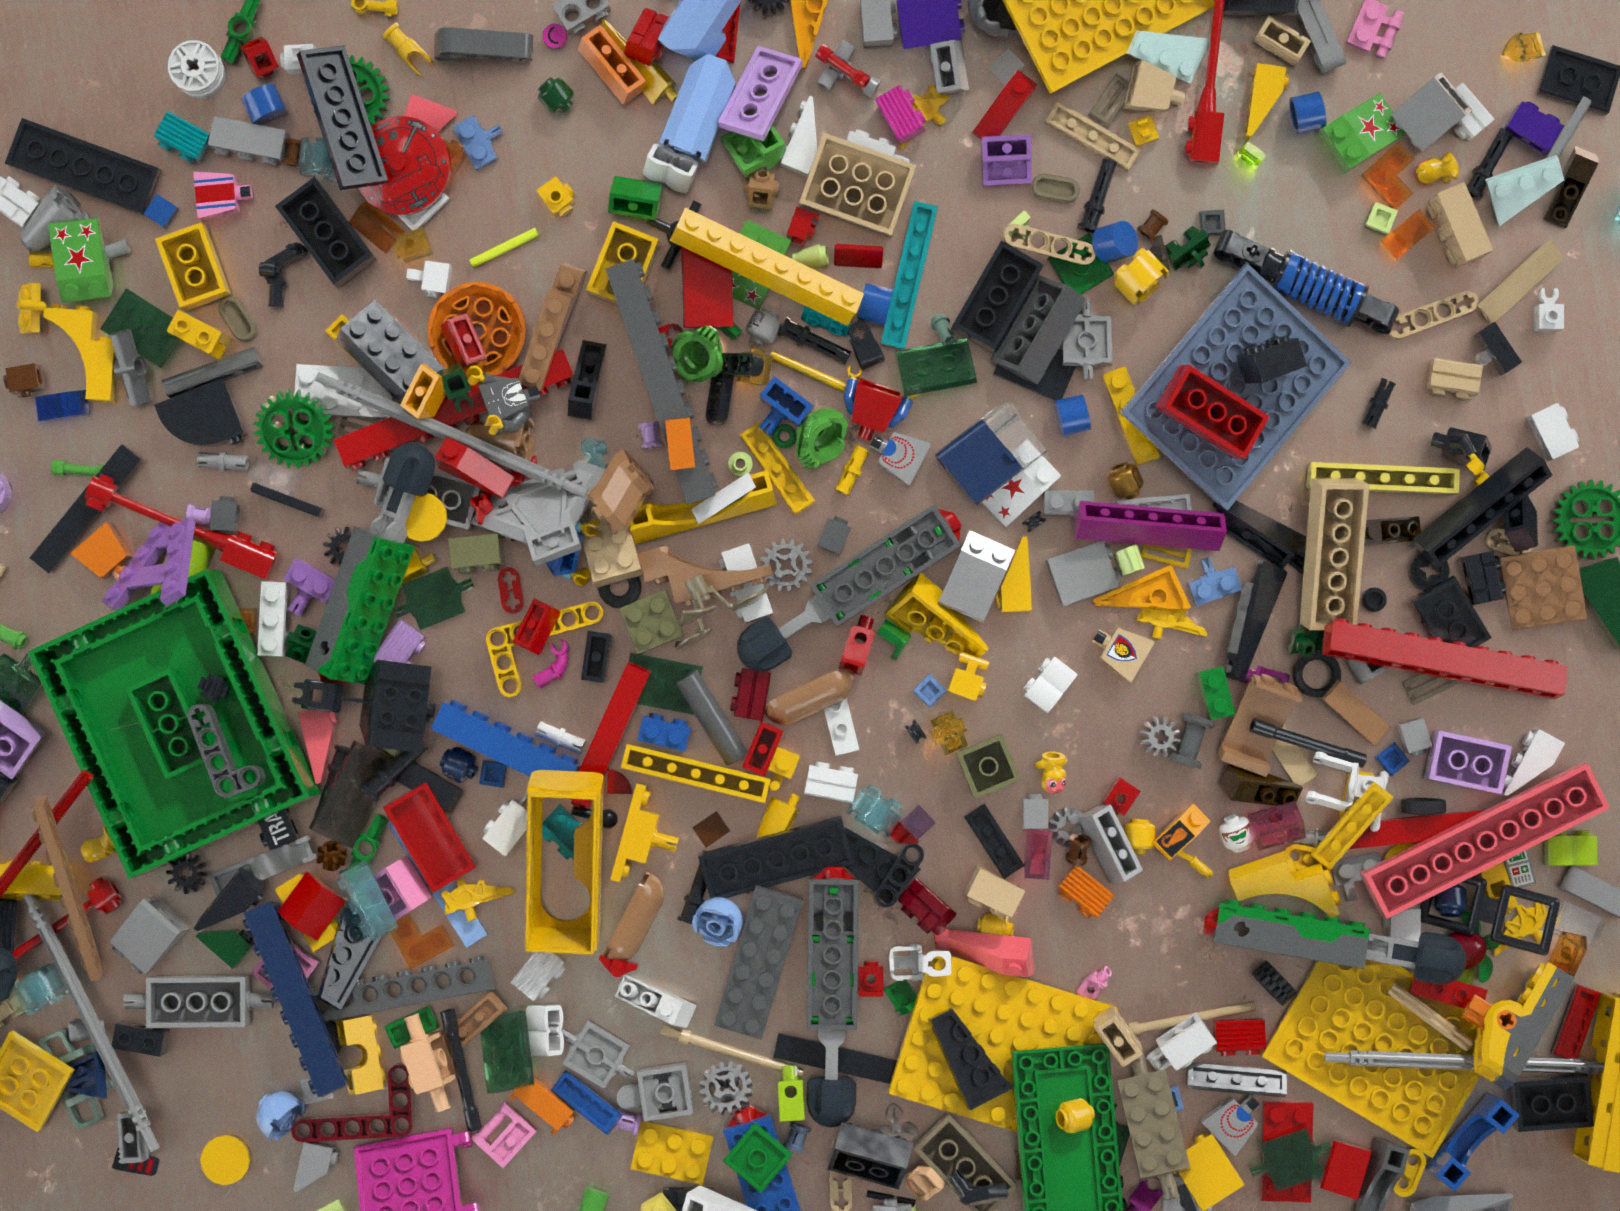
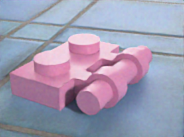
[1346,0,1404,58]

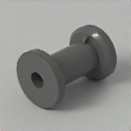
[1168,712,1216,770]

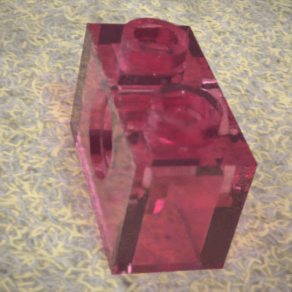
[1248,801,1306,851]

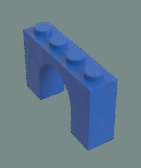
[1425,1092,1520,1191]

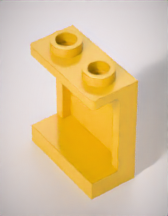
[167,310,232,359]
[1178,1133,1245,1211]

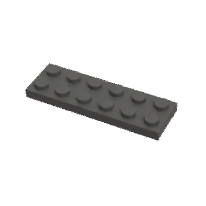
[714,885,803,1039]

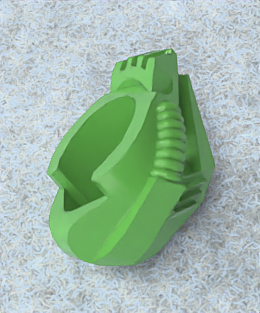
[672,325,723,382]
[796,408,848,468]

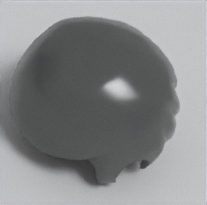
[968,0,1019,37]

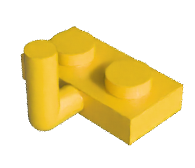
[16,283,46,334]

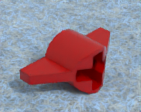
[470,491,493,525]
[889,815,920,844]
[599,955,638,977]

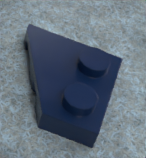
[64,1051,107,1099]

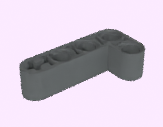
[434,27,533,62]
[187,704,265,798]

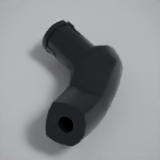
[946,1169,1009,1206]

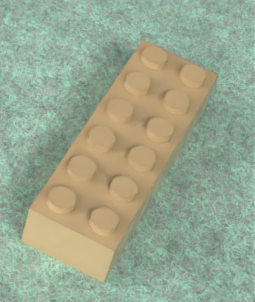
[1299,478,1369,630]

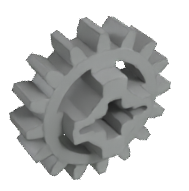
[760,538,813,592]
[699,1061,753,1116]

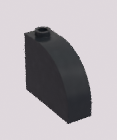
[154,378,248,447]

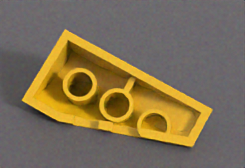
[884,573,989,658]

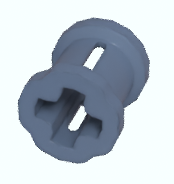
[783,1122,811,1153]

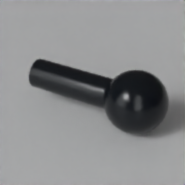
[571,806,618,829]

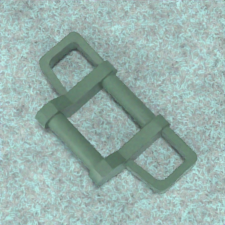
[39,1029,115,1129]

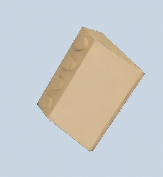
[799,133,917,237]

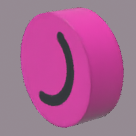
[542,23,567,49]

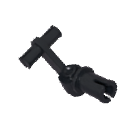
[259,242,308,307]

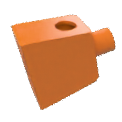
[71,522,131,580]

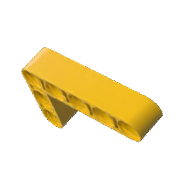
[486,602,605,698]

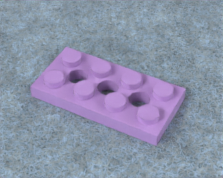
[718,45,803,141]

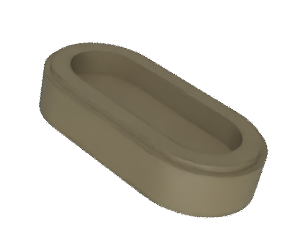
[1031,174,1080,203]
[218,296,257,342]

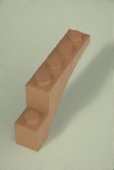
[518,262,587,391]
[638,546,773,606]

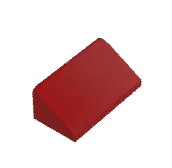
[834,244,884,268]
[441,313,487,368]
[512,598,560,655]

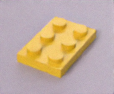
[631,1119,714,1185]

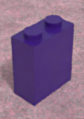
[896,0,965,49]

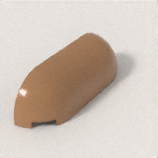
[764,669,854,725]
[603,870,665,961]

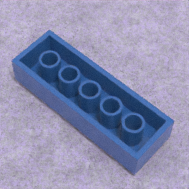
[430,700,581,777]

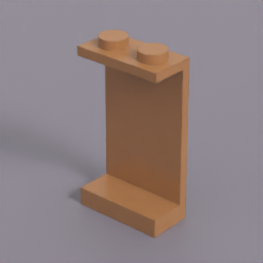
[1217,674,1303,777]

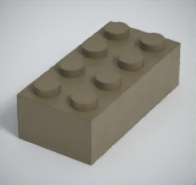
[913,1112,1018,1211]

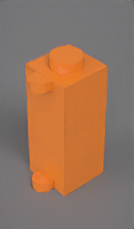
[509,1072,575,1135]

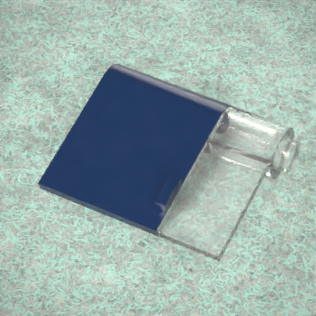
[934,401,1047,506]

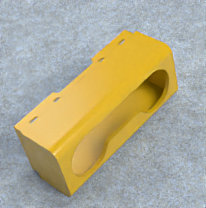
[525,770,604,954]
[1572,992,1620,1173]

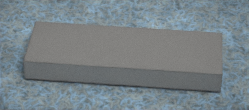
[1547,96,1591,158]

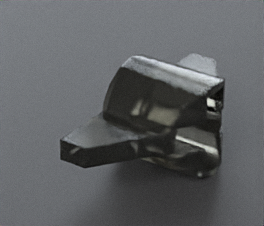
[1149,235,1170,271]

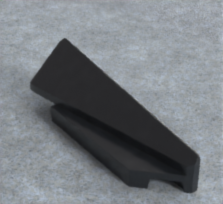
[1213,500,1307,575]
[1225,560,1287,681]

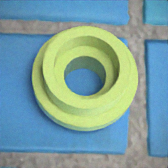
[728,452,753,476]

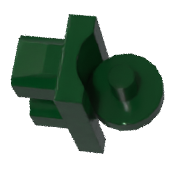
[1165,226,1211,271]
[1287,624,1324,657]

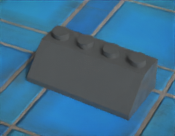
[990,275,1087,384]

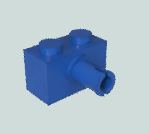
[758,376,814,436]

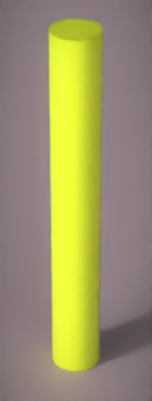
[469,228,539,268]

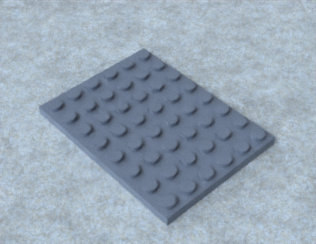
[1120,264,1351,510]

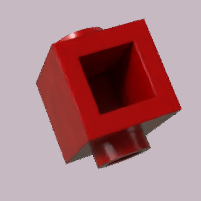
[1102,777,1141,816]

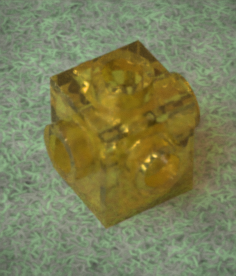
[930,710,968,755]

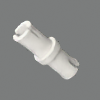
[535,721,586,755]

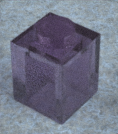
[901,804,936,839]

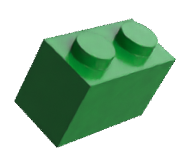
[608,176,663,221]
[1196,666,1235,720]

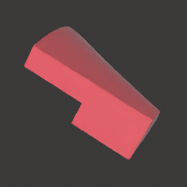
[404,94,458,133]

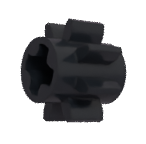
[198,673,231,703]

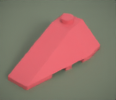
[934,929,1035,977]

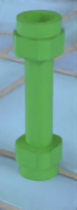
[51,460,104,476]

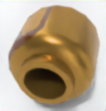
[1108,461,1144,500]

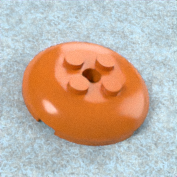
[427,282,526,379]

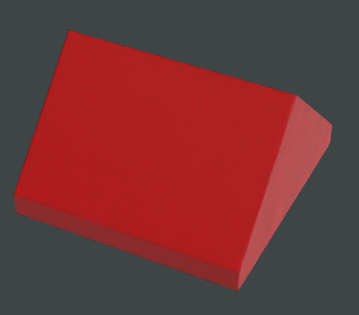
[277,871,347,941]
[1320,1140,1372,1200]

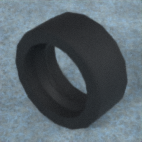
[1293,651,1341,697]

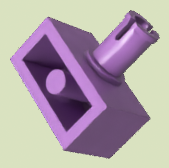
[283,558,335,617]

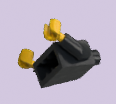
[1431,427,1492,487]

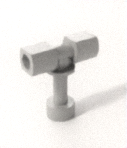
[817,40,881,97]

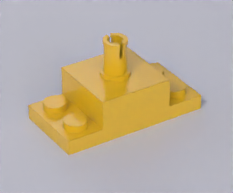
[610,783,679,882]

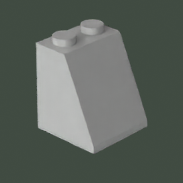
[109,896,190,975]

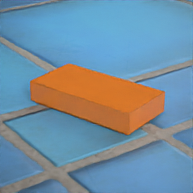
[665,417,695,470]

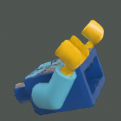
[546,519,601,586]

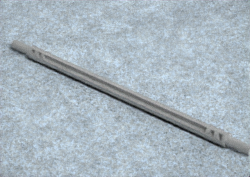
[315,372,588,497]
[23,894,160,1153]
[1324,1050,1605,1075]

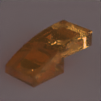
[1381,209,1435,260]

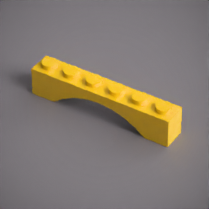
[629,470,777,545]

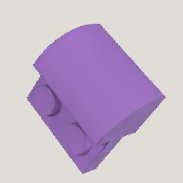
[981,134,1032,186]

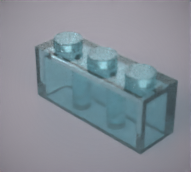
[337,859,399,941]

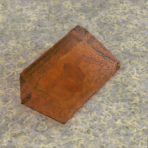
[349,201,404,254]
[1548,931,1587,977]

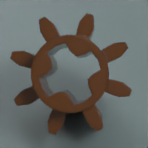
[316,841,347,871]

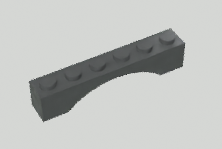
[1355,1138,1410,1211]

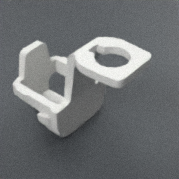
[888,943,952,981]

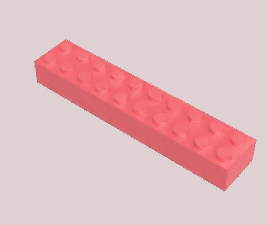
[1359,763,1610,919]

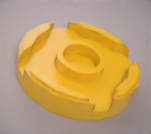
[406,493,448,542]
[200,1134,251,1185]

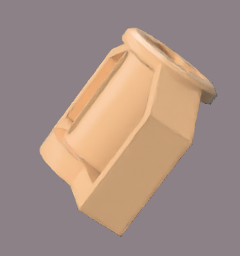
[905,1163,946,1202]

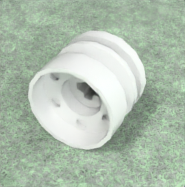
[168,40,226,99]

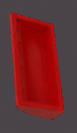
[382,782,476,893]

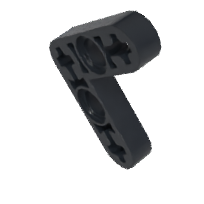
[706,353,764,425]

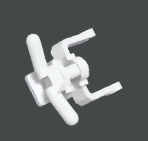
[1305,752,1389,832]

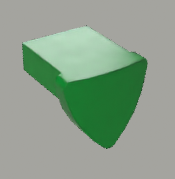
[876,619,911,661]
[883,979,917,1016]

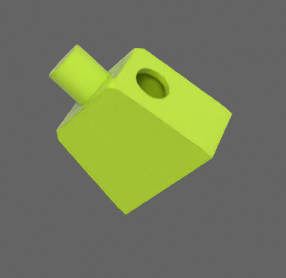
[778,1066,805,1122]

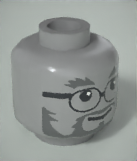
[746,308,782,346]

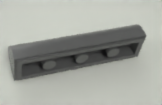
[162,346,263,398]
[675,669,748,765]

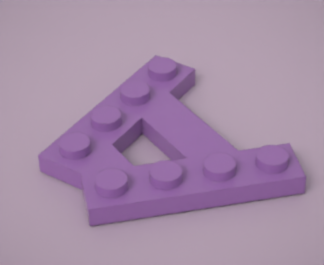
[102,517,195,611]

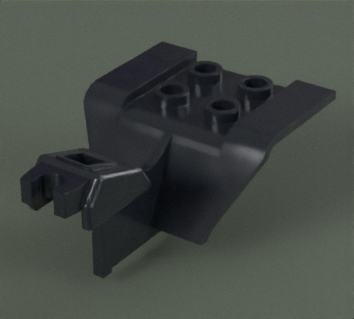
[292,659,436,753]

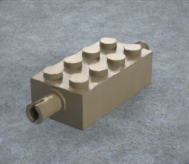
[1117,1050,1191,1201]

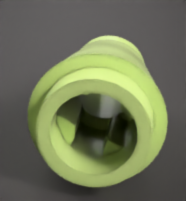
[792,244,829,268]

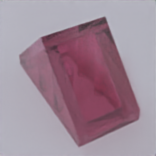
[1024,829,1053,881]

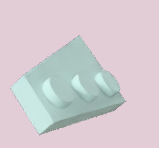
[1126,30,1210,84]
[1485,155,1564,226]

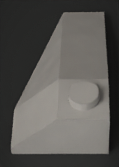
[1410,1193,1514,1211]

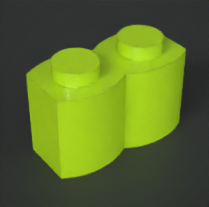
[1544,830,1598,866]

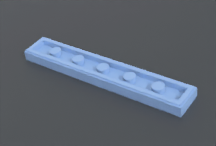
[387,821,488,948]

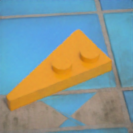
[790,0,828,69]
[1092,565,1191,610]

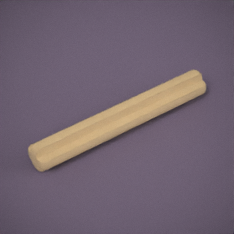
[1388,983,1474,1051]

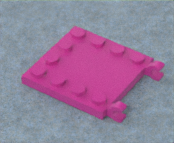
[354,1128,481,1211]

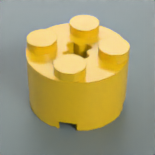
[1114,248,1170,306]

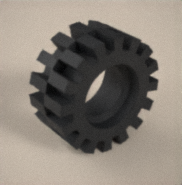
[1252,960,1297,1006]

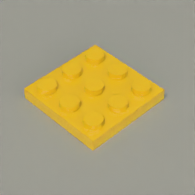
[0,1031,75,1132]

